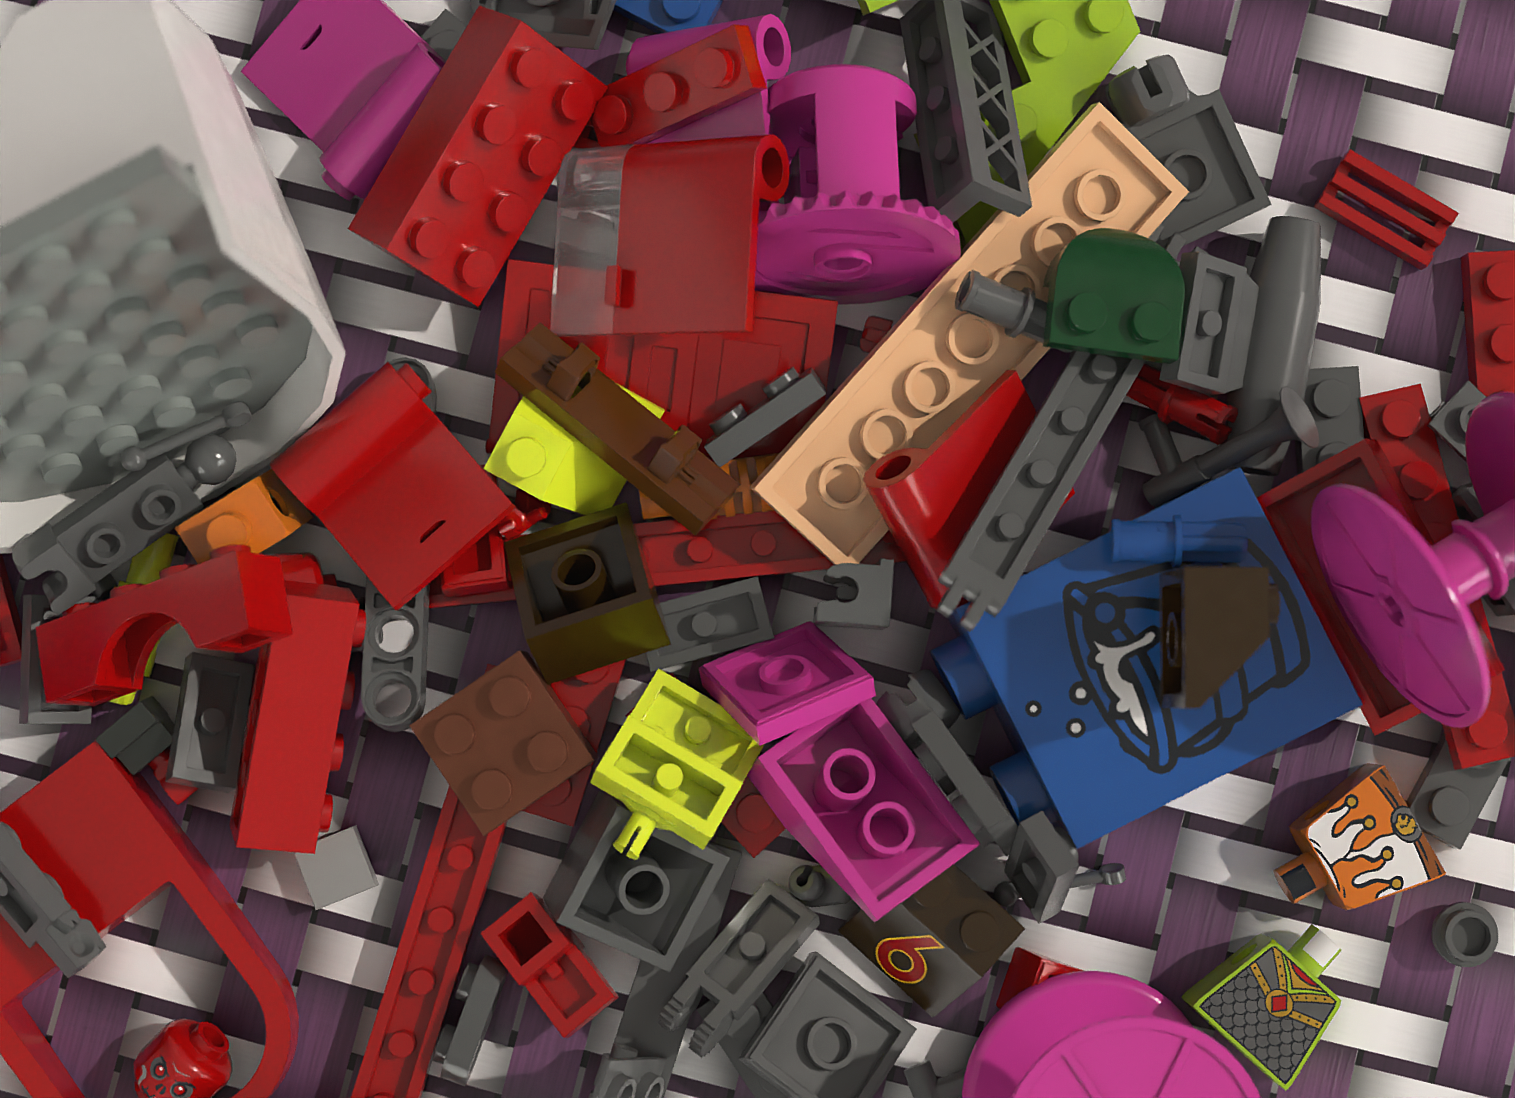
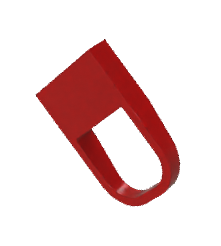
[0,740,299,1098]

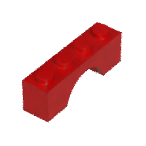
[35,544,293,707]

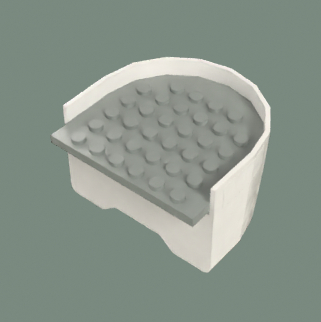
[0,0,346,554]

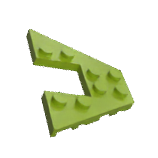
[857,0,1141,250]

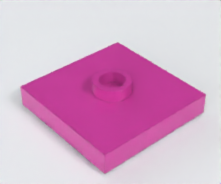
[699,621,876,746]

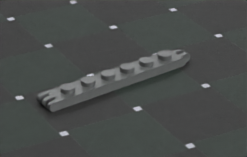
[936,223,1208,632]

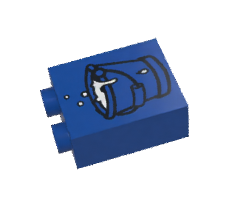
[930,467,1363,849]

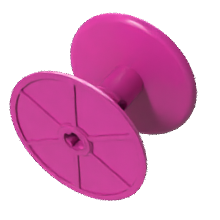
[1311,392,1515,728]
[962,971,1260,1098]

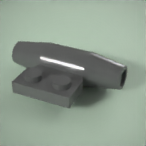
[1160,216,1321,476]

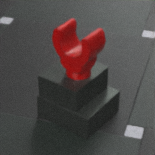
[95,695,199,805]

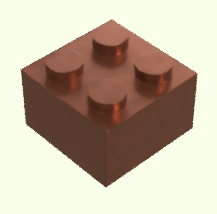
[409,650,599,836]

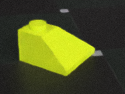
[484,383,665,515]

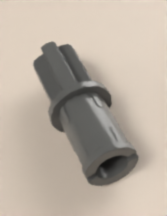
[955,270,1073,353]

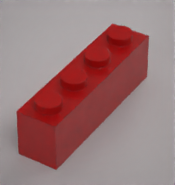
[229,580,366,854]

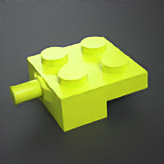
[590,668,765,860]

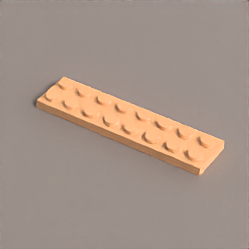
[750,102,1189,565]

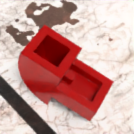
[480,892,619,1038]

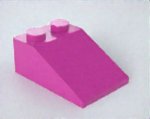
[747,698,980,923]

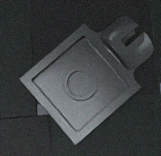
[1105,54,1272,248]
[876,669,1018,857]

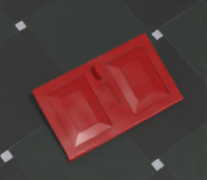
[485,259,838,462]

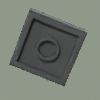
[738,951,917,1098]

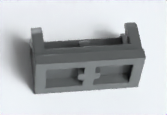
[813,559,894,630]

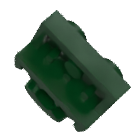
[1043,228,1185,364]

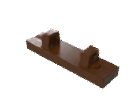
[495,323,740,536]

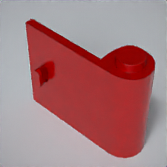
[269,361,516,611]
[863,370,1075,609]

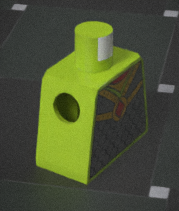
[1181,924,1342,1091]

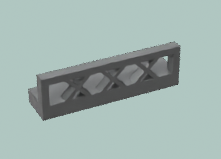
[900,0,1033,223]

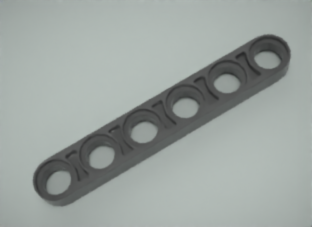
[361,357,437,732]

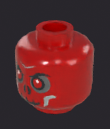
[134,1018,233,1098]

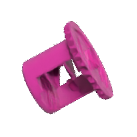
[755,64,961,305]

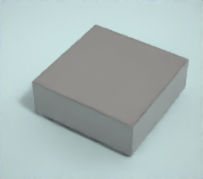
[294,825,379,910]

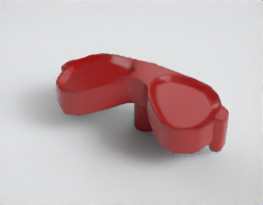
[497,488,552,540]

